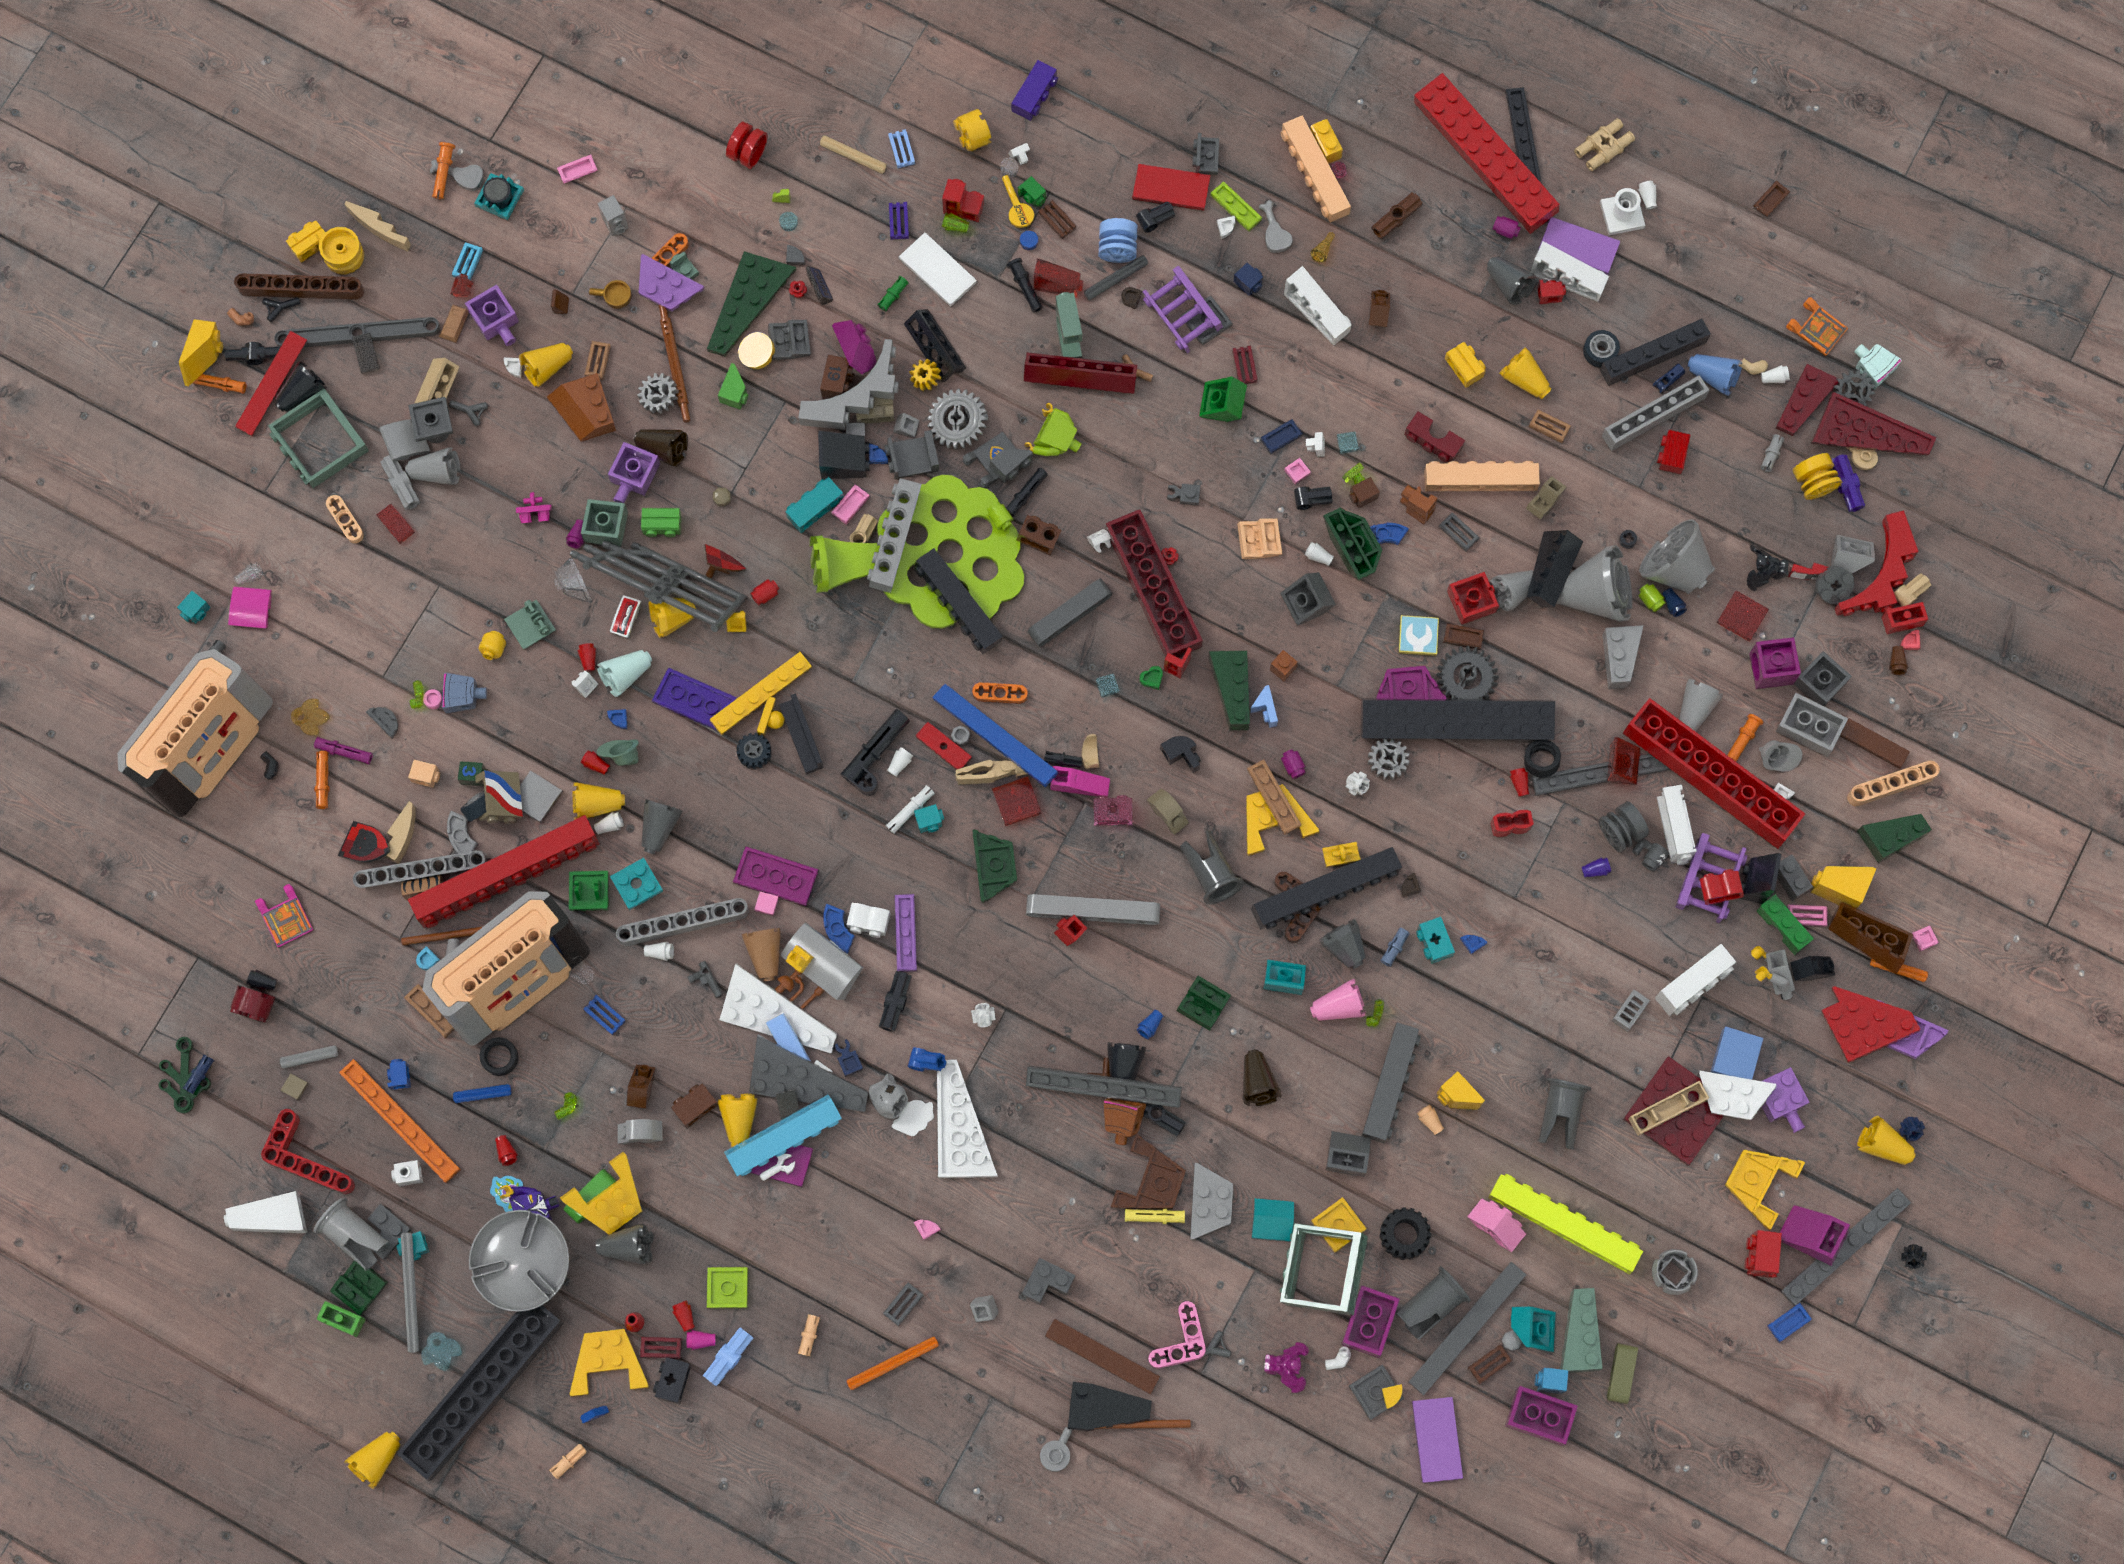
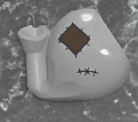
[869,1073,908,1119]

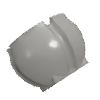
[1652,1249,1698,1295]

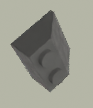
[1280,572,1336,625]

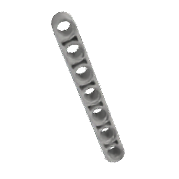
[353,850,488,888]
[1026,894,1160,925]
[616,898,749,946]

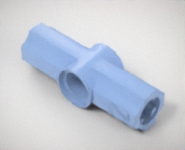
[703,1328,754,1387]

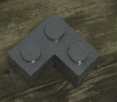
[1022,1258,1075,1305]

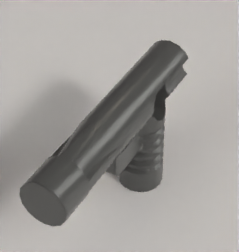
[687,961,723,998]

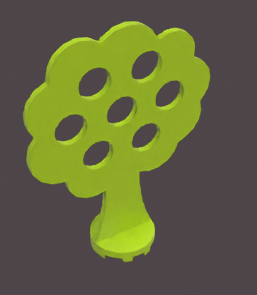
[809,475,1024,629]

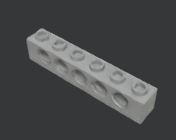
[867,478,922,593]

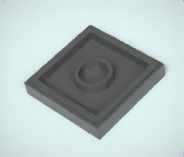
[1181,295,1232,346]
[1349,1364,1404,1420]

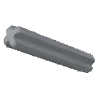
[280,1045,338,1068]

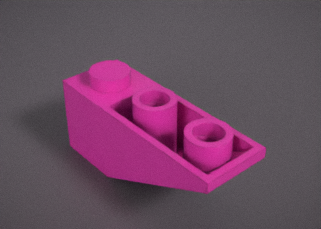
[1050,766,1110,798]

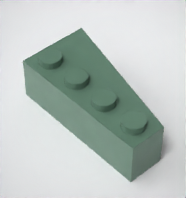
[1560,1288,1603,1373]

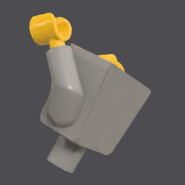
[1751,946,1795,1000]

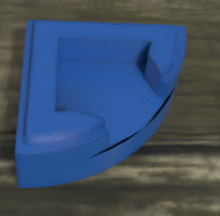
[869,444,888,464]
[607,709,628,729]
[1460,935,1487,954]
[580,1406,609,1423]

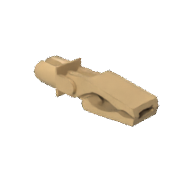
[956,760,1028,785]

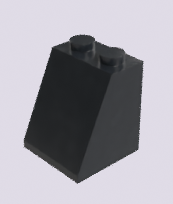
[818,431,870,479]

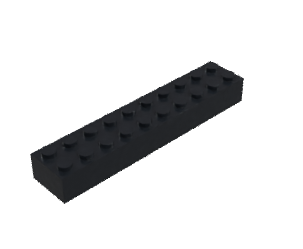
[1361,698,1555,740]
[397,1305,564,1481]

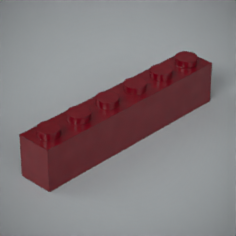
[1024,352,1138,394]

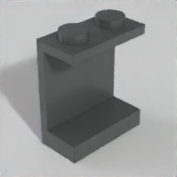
[884,430,939,479]

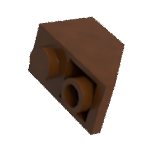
[1369,290,1390,327]
[627,1064,656,1109]

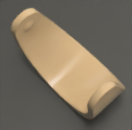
[1082,734,1099,769]

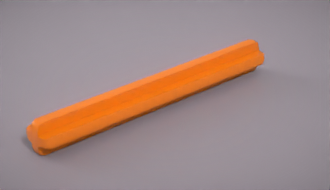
[847,1337,939,1390]

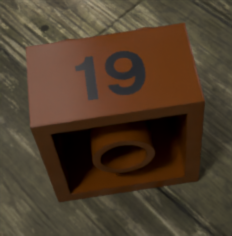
[820,355,854,400]

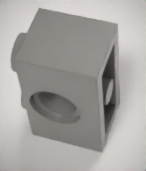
[597,195,628,236]

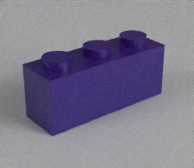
[1011,60,1058,121]

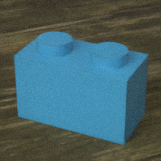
[1534,1368,1568,1394]

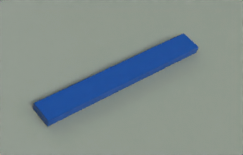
[932,684,1058,787]

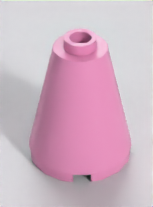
[1310,979,1366,1021]

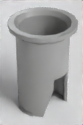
[313,1197,390,1271]

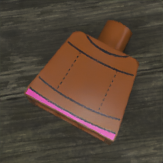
[1104,1098,1146,1145]

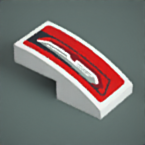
[610,595,642,638]

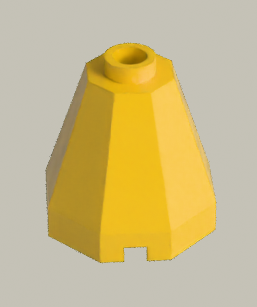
[648,598,696,638]

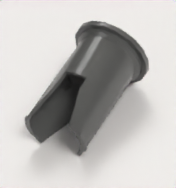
[1180,830,1244,905]
[1537,1078,1591,1150]
[1395,1266,1471,1340]

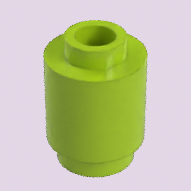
[987,502,1014,531]
[1638,583,1666,612]

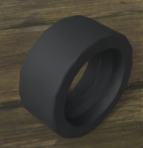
[1524,740,1561,778]
[479,1037,519,1076]

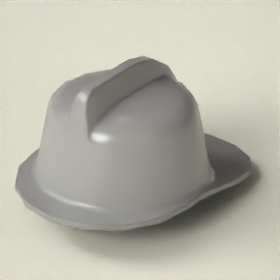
[1759,740,1803,772]

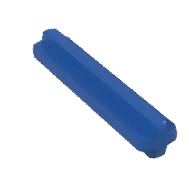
[453,1084,512,1103]

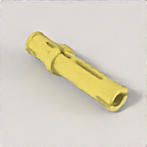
[1125,1208,1185,1224]

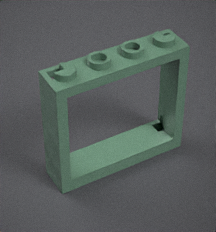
[268,389,369,488]
[1280,1224,1368,1315]

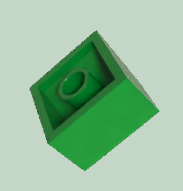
[1199,377,1247,422]

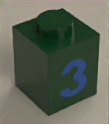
[458,761,488,786]

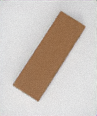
[404,984,455,1038]

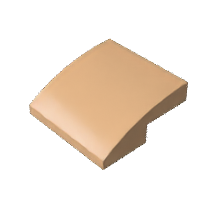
[1237,519,1282,559]

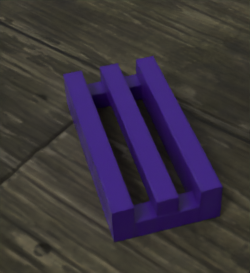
[889,202,909,240]

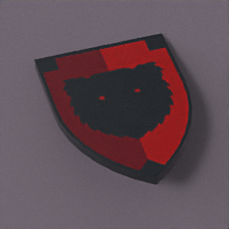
[338,821,391,863]

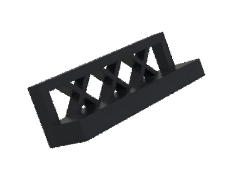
[904,309,966,382]
[779,693,824,775]

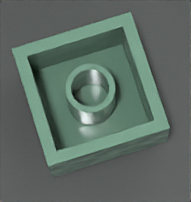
[581,499,628,547]

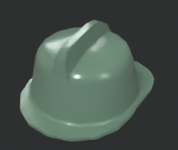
[597,739,639,766]

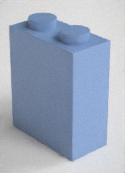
[1710,1026,1763,1080]

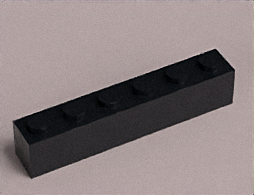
[1600,319,1711,386]
[914,548,1003,654]

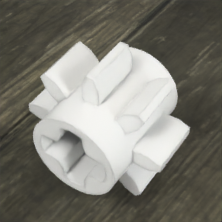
[1345,771,1370,796]
[971,1003,996,1027]

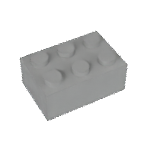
[1776,693,1848,757]

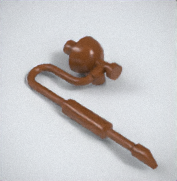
[774,969,825,1009]

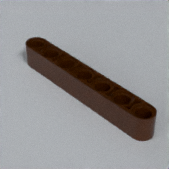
[234,273,364,300]

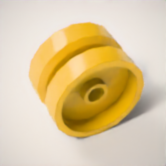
[319,227,364,275]

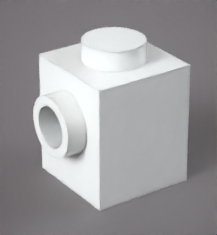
[391,1160,423,1186]

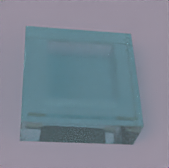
[1336,431,1359,454]
[1095,673,1120,698]

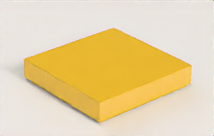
[1311,1197,1366,1253]

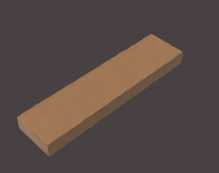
[1247,759,1302,835]

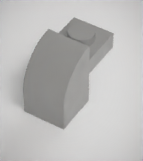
[618,1119,663,1145]

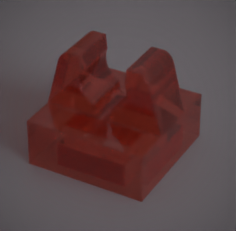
[450,273,474,297]

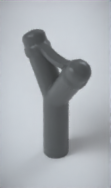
[449,400,488,427]
[1192,1330,1231,1362]

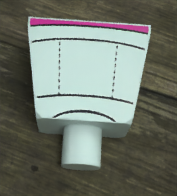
[1854,344,1902,390]

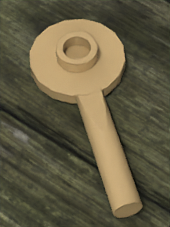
[1846,447,1878,470]

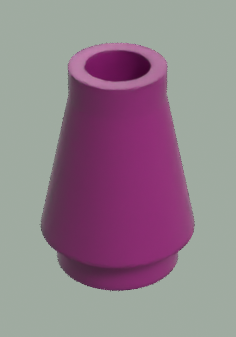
[566,519,584,549]

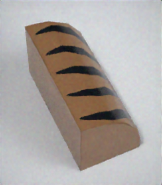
[401,874,443,901]

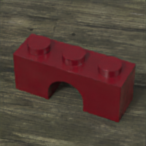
[1404,411,1465,463]

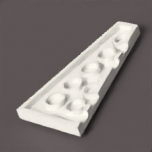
[720,963,837,1053]
[937,1060,998,1178]

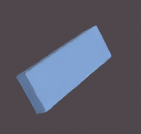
[766,1013,811,1061]

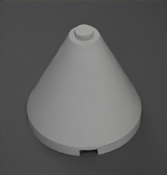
[1556,545,1632,622]

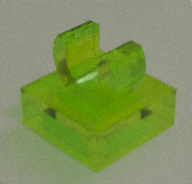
[1342,462,1365,484]

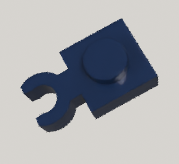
[835,1039,863,1077]

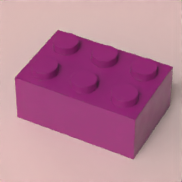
[1341,1286,1400,1358]
[1505,1386,1578,1446]

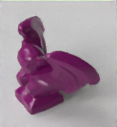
[1264,1342,1309,1393]

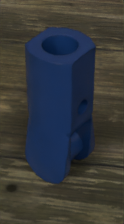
[1653,363,1685,394]

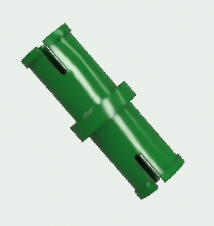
[877,276,909,312]

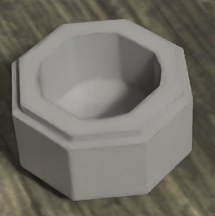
[951,726,970,746]
[1501,1330,1522,1351]

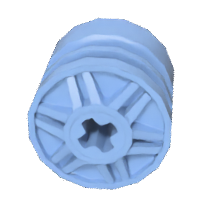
[1098,218,1138,263]

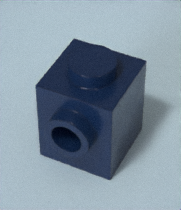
[1234,263,1263,296]

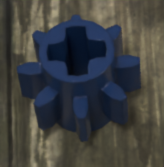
[1899,1117,1925,1141]

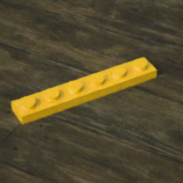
[710,652,812,735]

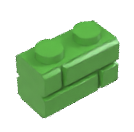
[641,508,681,537]
[316,1301,365,1337]

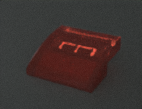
[992,776,1042,826]

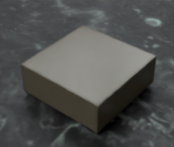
[280,1073,309,1101]

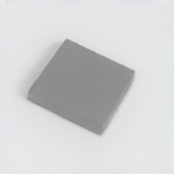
[520,771,563,823]

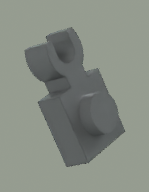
[1167,484,1200,505]

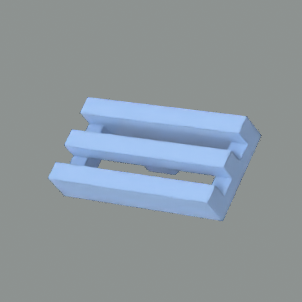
[888,129,915,168]

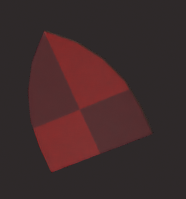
[704,544,746,578]

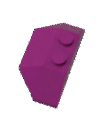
[832,320,877,374]

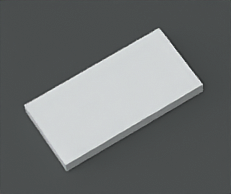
[899,233,977,307]

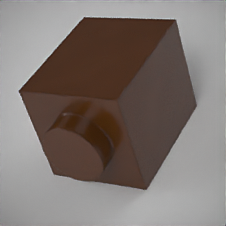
[1349,477,1380,508]

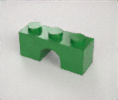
[1757,894,1814,956]

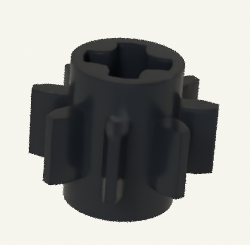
[1901,1244,1927,1269]

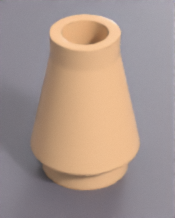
[1417,1104,1444,1135]

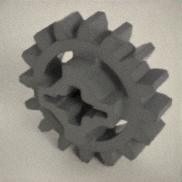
[1833,369,1875,406]

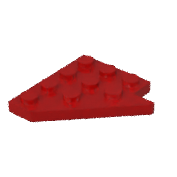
[1821,986,1920,1063]

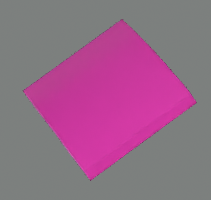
[228,586,272,628]

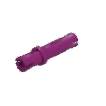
[314,737,373,765]

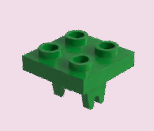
[569,871,609,911]

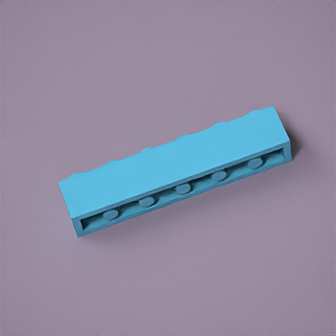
[724,1095,842,1176]

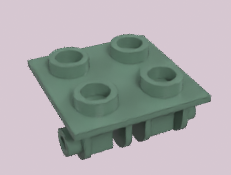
[504,600,556,650]

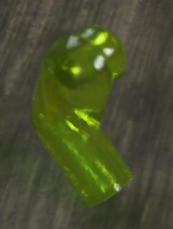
[1366,999,1384,1027]
[554,1092,577,1120]

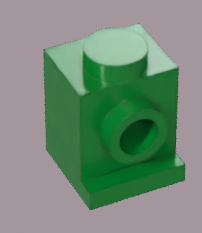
[1018,176,1046,208]

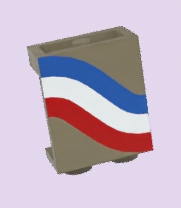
[475,770,523,824]

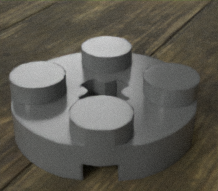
[1815,566,1854,604]

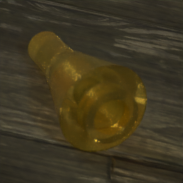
[1310,232,1335,262]

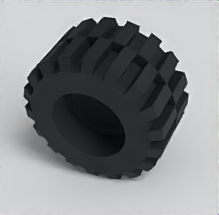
[1379,1207,1431,1260]

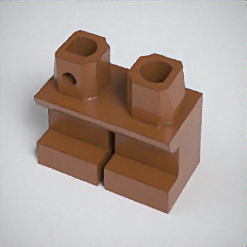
[1400,485,1437,525]

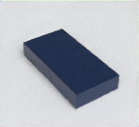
[1260,419,1302,454]

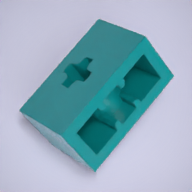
[1416,917,1455,964]

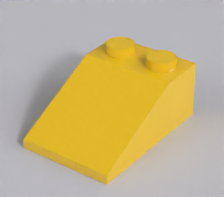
[179,319,223,386]

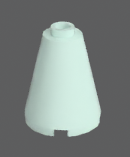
[597,650,652,697]

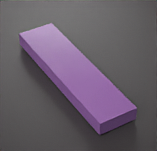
[895,894,917,972]

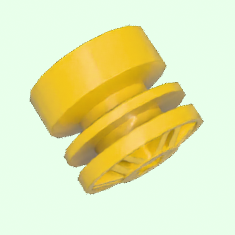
[1793,453,1842,500]

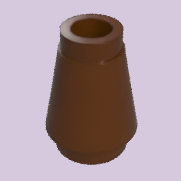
[1889,646,1909,675]

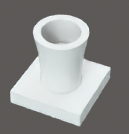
[1600,188,1645,235]

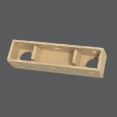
[1629,1081,1709,1136]

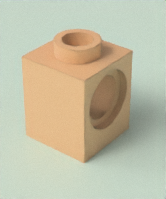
[408,760,440,788]

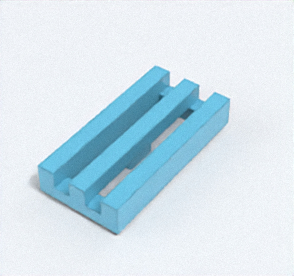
[452,242,483,282]

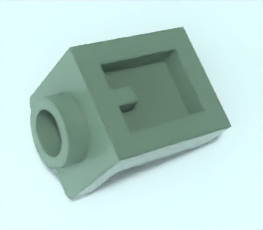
[670,252,699,280]

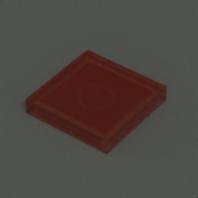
[1717,590,1769,642]

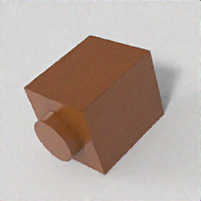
[1270,650,1298,682]

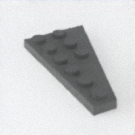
[749,1034,869,1112]

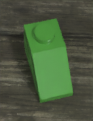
[718,363,748,409]

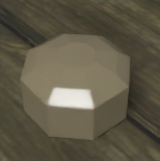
[713,487,731,506]

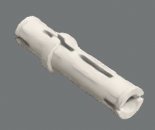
[885,785,935,834]

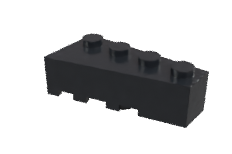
[1527,530,1583,608]

